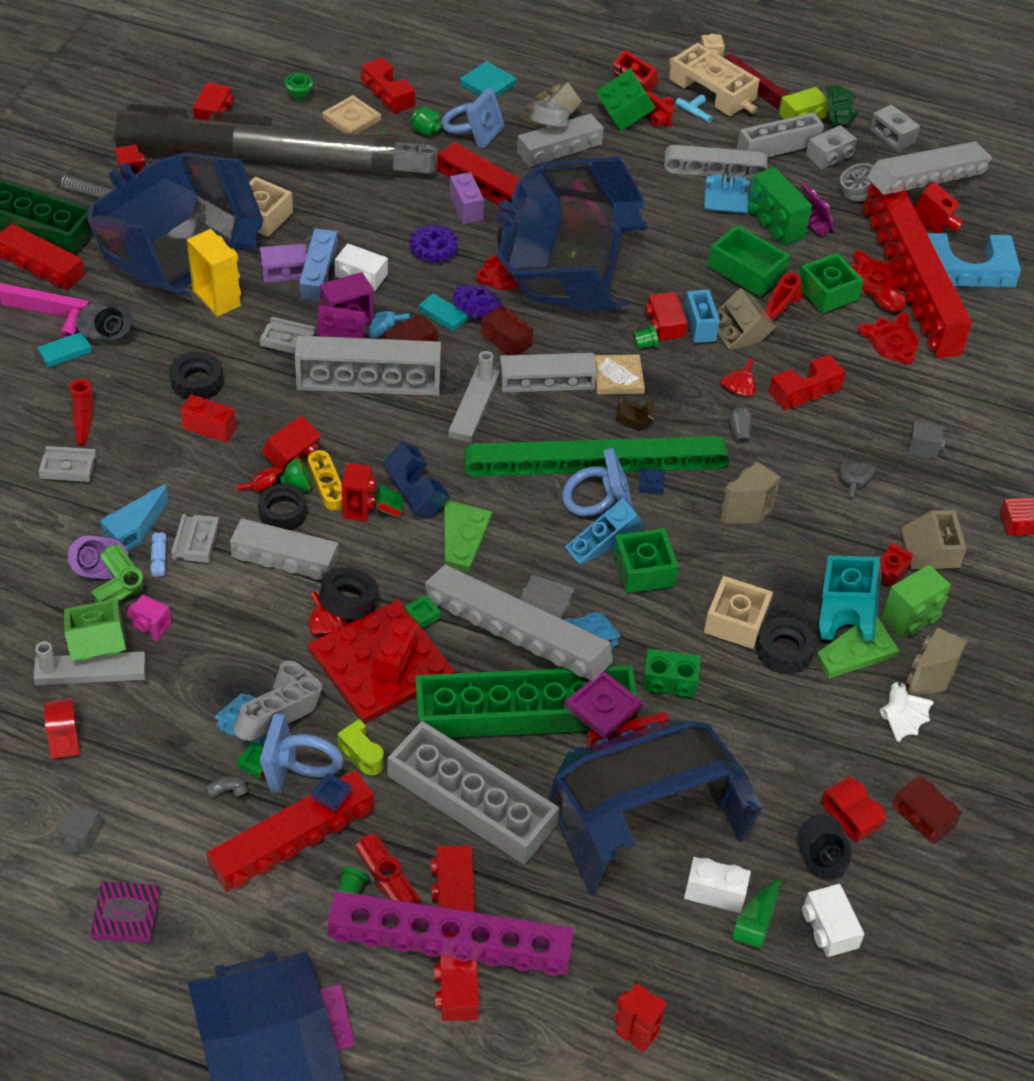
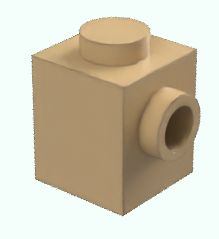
[700,34,725,57]

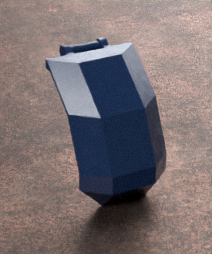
[187,951,345,1081]

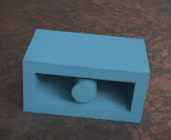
[684,290,720,343]

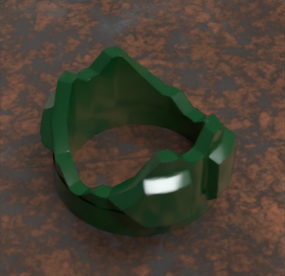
[826,84,858,128]

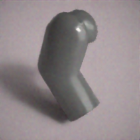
[204,776,248,799]

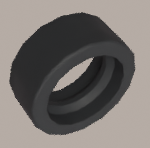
[258,484,307,530]

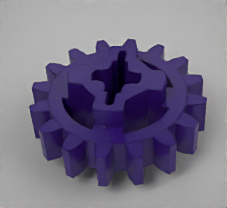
[410,224,458,264]
[452,284,502,320]

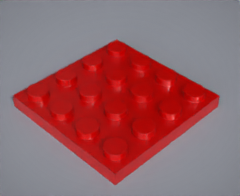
[308,600,455,724]

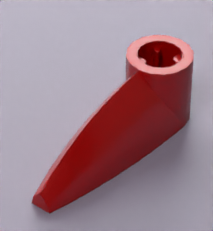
[765,273,803,320]
[69,379,94,446]

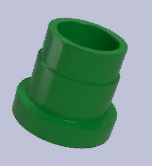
[633,325,659,349]
[337,866,369,894]

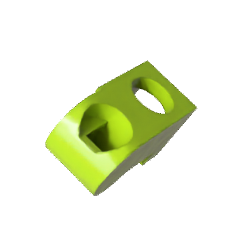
[337,719,384,776]

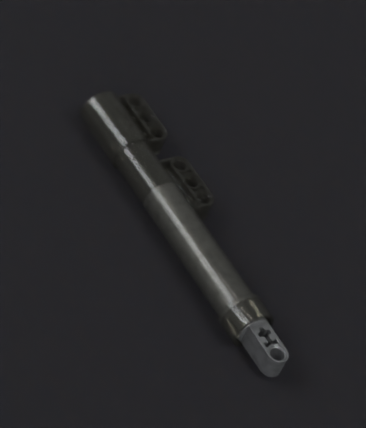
[115,104,437,177]

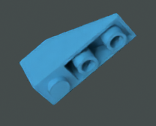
[100,484,169,551]
[565,498,646,565]

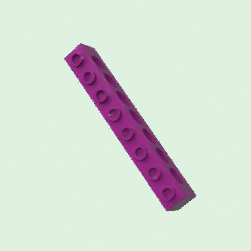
[327,891,574,976]

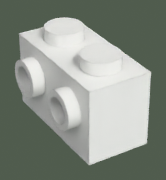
[335,244,388,291]
[684,857,751,913]
[802,884,864,957]

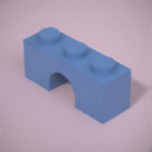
[299,228,339,302]

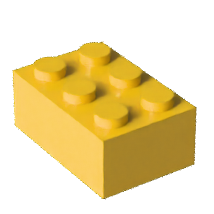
[187,229,241,317]

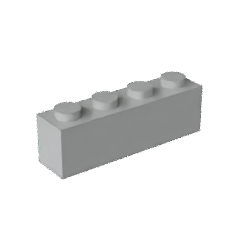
[737,113,824,157]
[517,114,603,167]
[499,353,597,392]
[230,518,339,580]

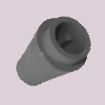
[728,408,752,445]

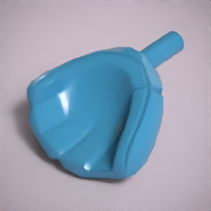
[369,311,410,339]

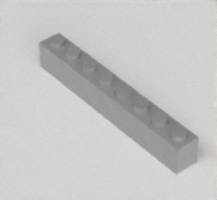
[867,141,992,195]
[425,565,613,681]

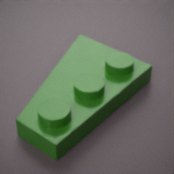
[444,500,492,573]
[816,617,899,679]

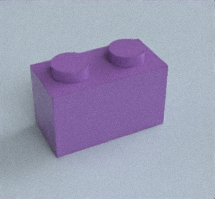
[450,173,484,224]
[260,244,307,282]

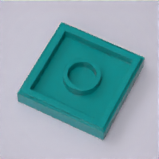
[459,61,517,98]

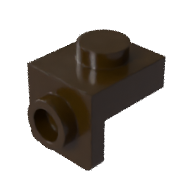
[615,397,655,431]

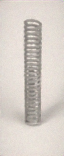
[61,176,113,199]

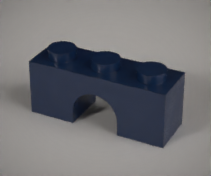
[383,441,451,518]

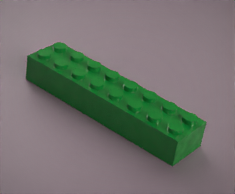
[415,665,639,738]

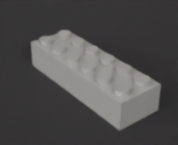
[295,336,441,396]
[388,721,559,865]

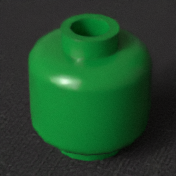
[410,106,442,138]

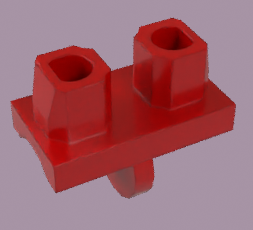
[643,91,675,128]

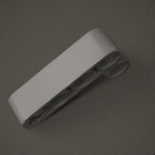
[233,660,323,741]

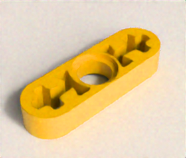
[308,450,342,510]

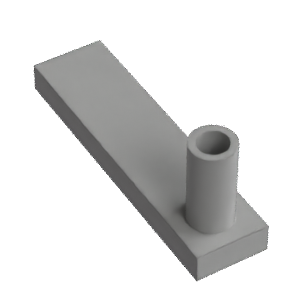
[448,351,500,443]
[34,641,146,685]

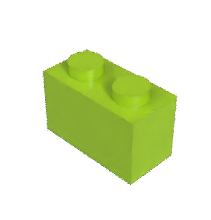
[779,87,828,119]

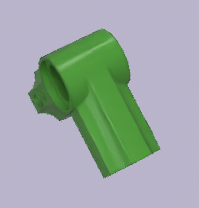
[91,544,143,603]

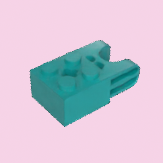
[819,556,882,641]

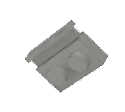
[260,317,316,354]
[39,446,97,482]
[171,514,220,563]

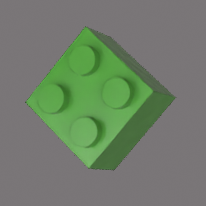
[881,564,951,639]
[64,598,126,661]

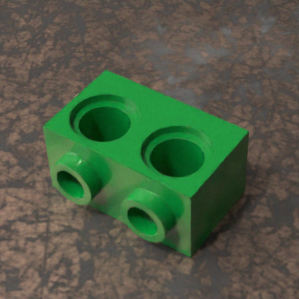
[642,649,701,697]

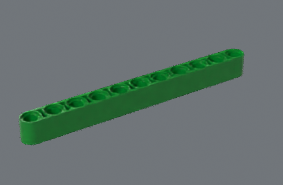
[464,436,730,477]

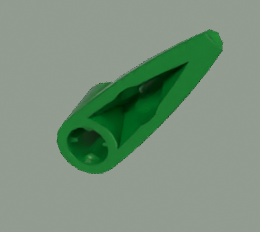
[732,880,782,949]

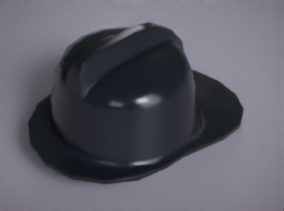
[76,303,132,341]
[798,814,852,877]

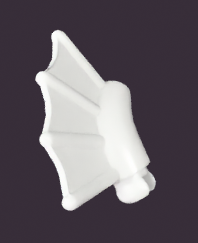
[880,682,933,742]

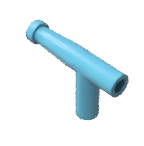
[676,95,713,123]

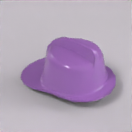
[68,535,128,579]

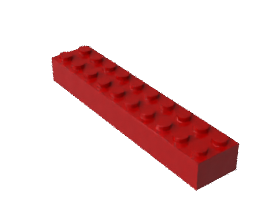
[863,182,972,358]

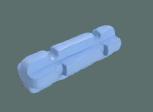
[151,532,167,577]

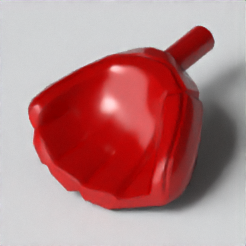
[863,286,906,312]
[720,359,756,397]
[237,467,283,492]
[308,591,347,636]

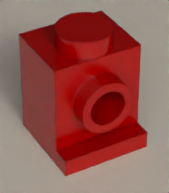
[880,542,914,587]

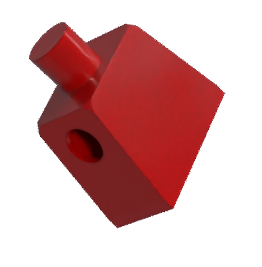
[914,181,964,233]

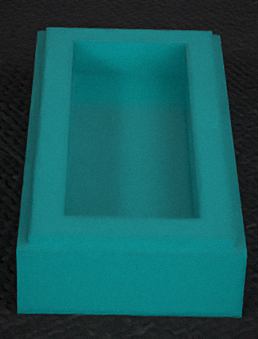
[418,293,468,332]
[37,332,92,368]

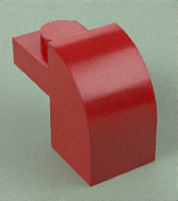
[44,697,80,759]

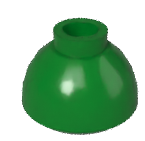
[284,73,313,101]
[280,458,312,492]

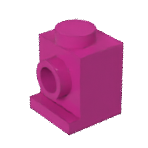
[127,595,172,642]

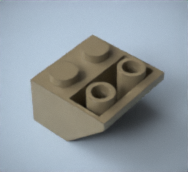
[521,82,582,128]
[717,288,776,350]
[720,462,781,524]
[900,510,967,569]
[906,627,967,697]

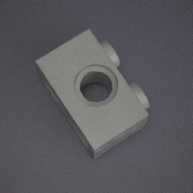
[870,105,920,151]
[806,125,857,169]

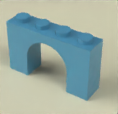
[927,233,1021,287]

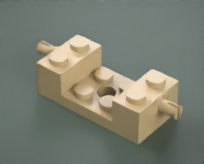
[669,43,760,116]

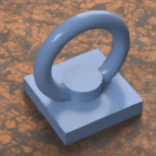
[441,89,505,148]
[562,448,634,517]
[260,714,343,793]

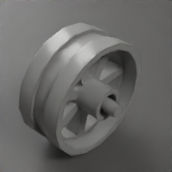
[530,99,570,129]
[840,163,874,201]

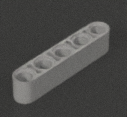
[664,145,768,180]

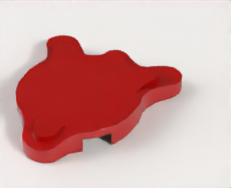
[850,250,904,290]
[476,255,519,290]
[858,313,919,364]

